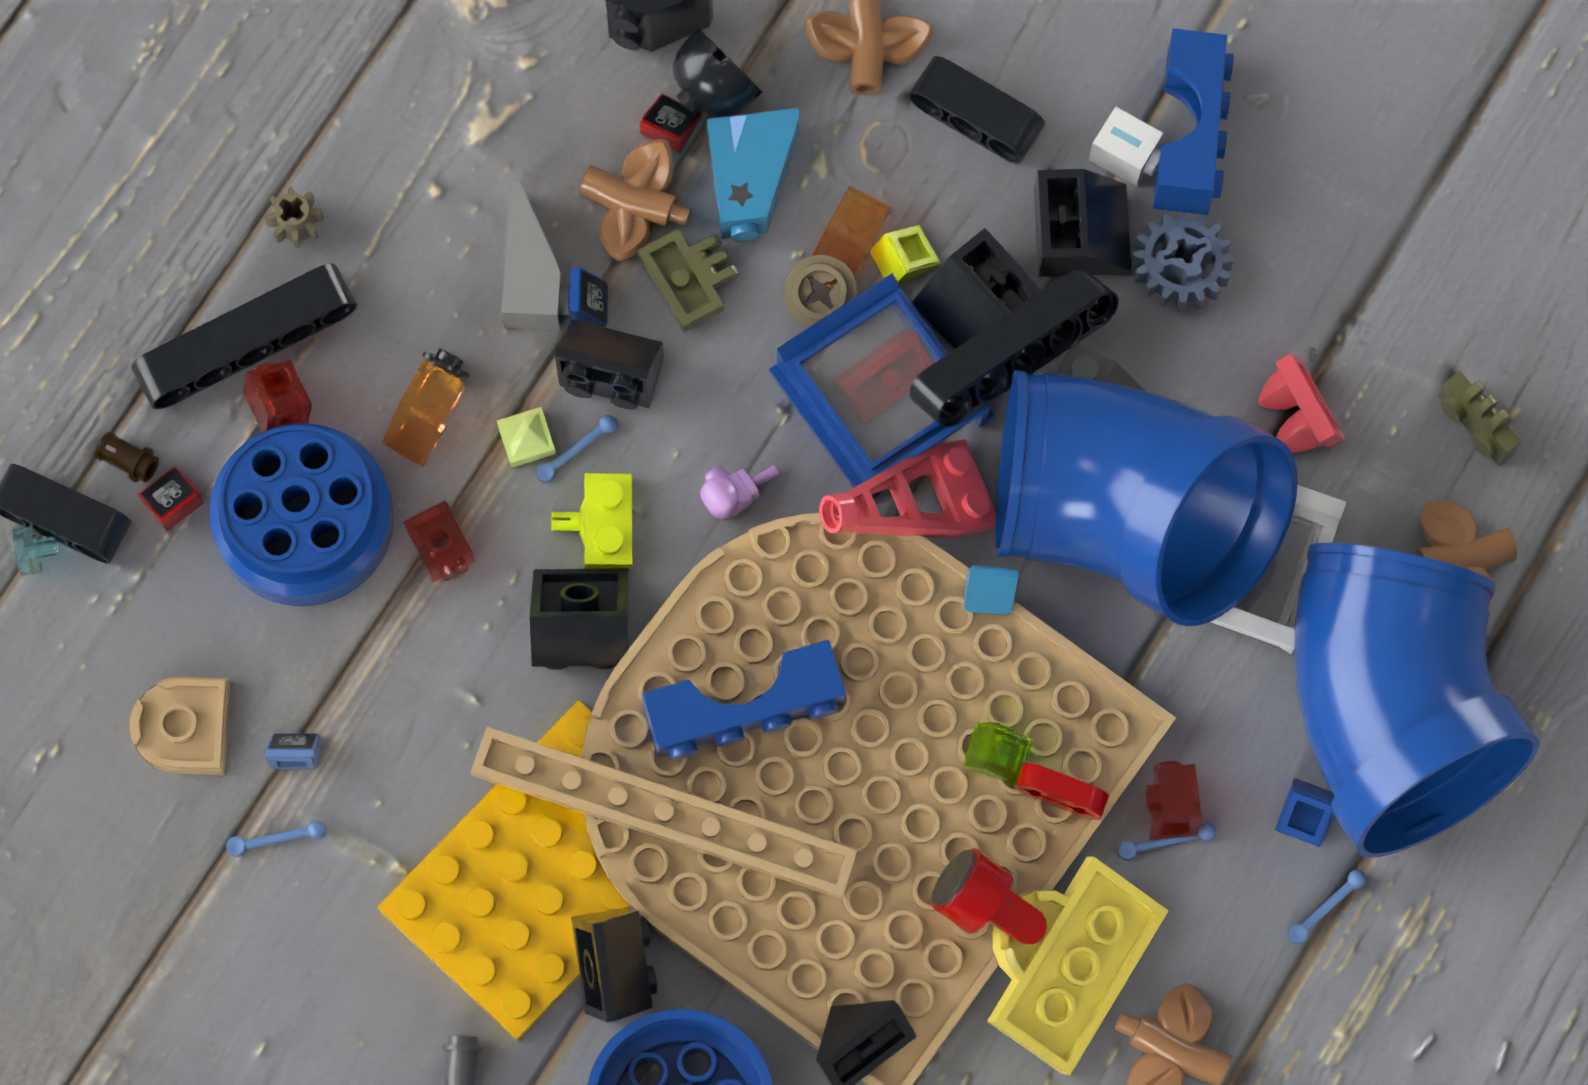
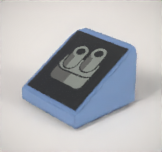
[265,733,320,769]

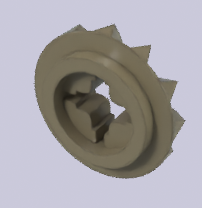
[784,255,859,327]

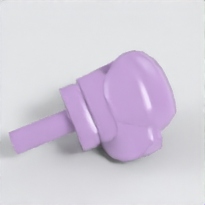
[700,465,779,520]

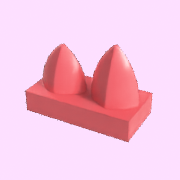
[1258,353,1345,453]

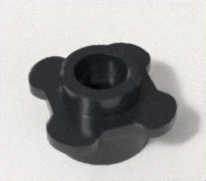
[422,348,470,388]

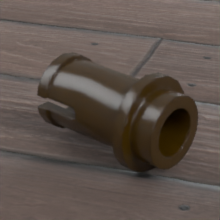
[95,432,159,482]

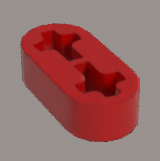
[1015,763,1109,820]

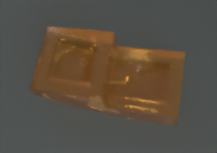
[810,186,890,289]
[382,359,467,467]

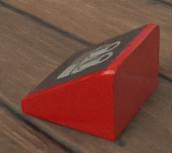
[639,94,702,154]
[137,466,204,531]

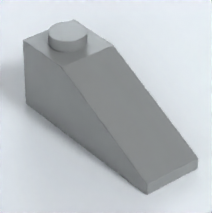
[501,181,570,330]

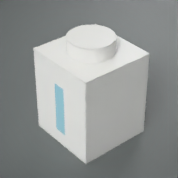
[1089,106,1164,187]

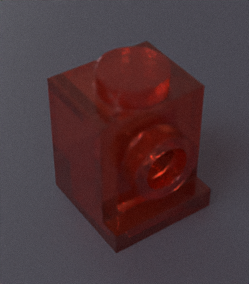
[243,359,312,433]
[403,500,475,582]
[1146,761,1202,840]

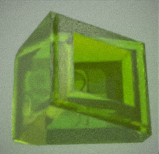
[963,722,1033,785]

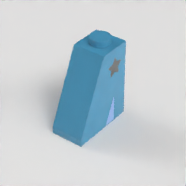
[707,108,800,242]

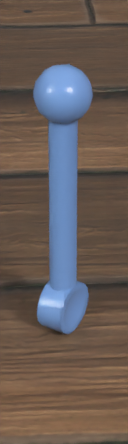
[536,415,617,483]
[226,821,326,857]
[1117,822,1216,861]
[1288,870,1367,945]

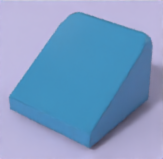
[964,565,1018,615]

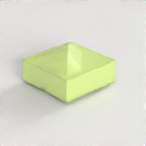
[497,407,556,468]

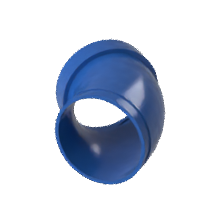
[995,370,1298,626]
[1294,543,1539,858]

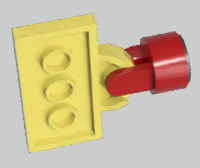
[932,848,1169,1076]

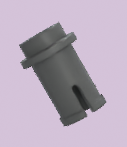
[443,1035,482,1085]

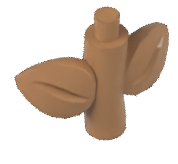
[805,0,934,95]
[580,139,692,261]
[1416,500,1517,604]
[1114,983,1232,1085]

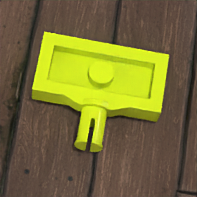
[551,473,632,570]

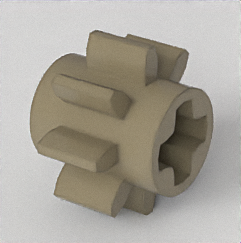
[264,187,324,248]

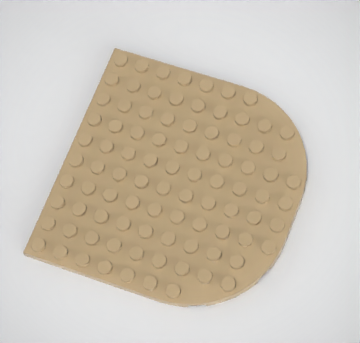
[582,513,1177,1085]

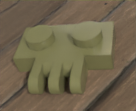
[637,229,741,332]
[1438,371,1521,466]

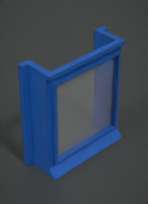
[769,273,995,498]

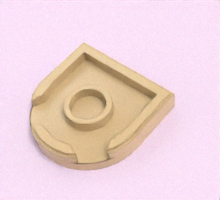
[130,677,231,775]

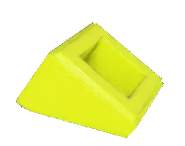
[870,225,941,285]

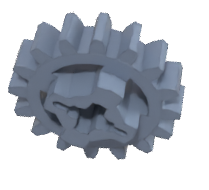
[1131,212,1234,311]

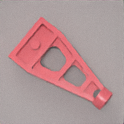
[819,439,996,539]

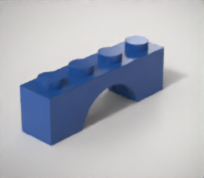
[1153,28,1234,215]
[641,640,846,760]

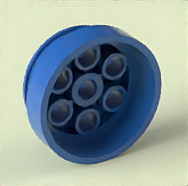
[210,423,394,606]
[587,1009,773,1085]

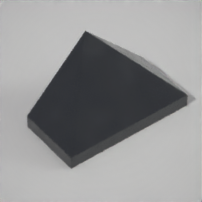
[816,1000,917,1085]

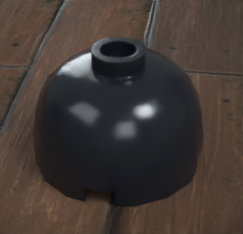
[673,28,763,118]

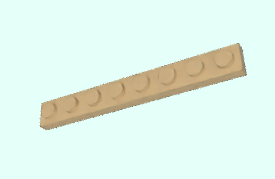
[471,726,858,899]

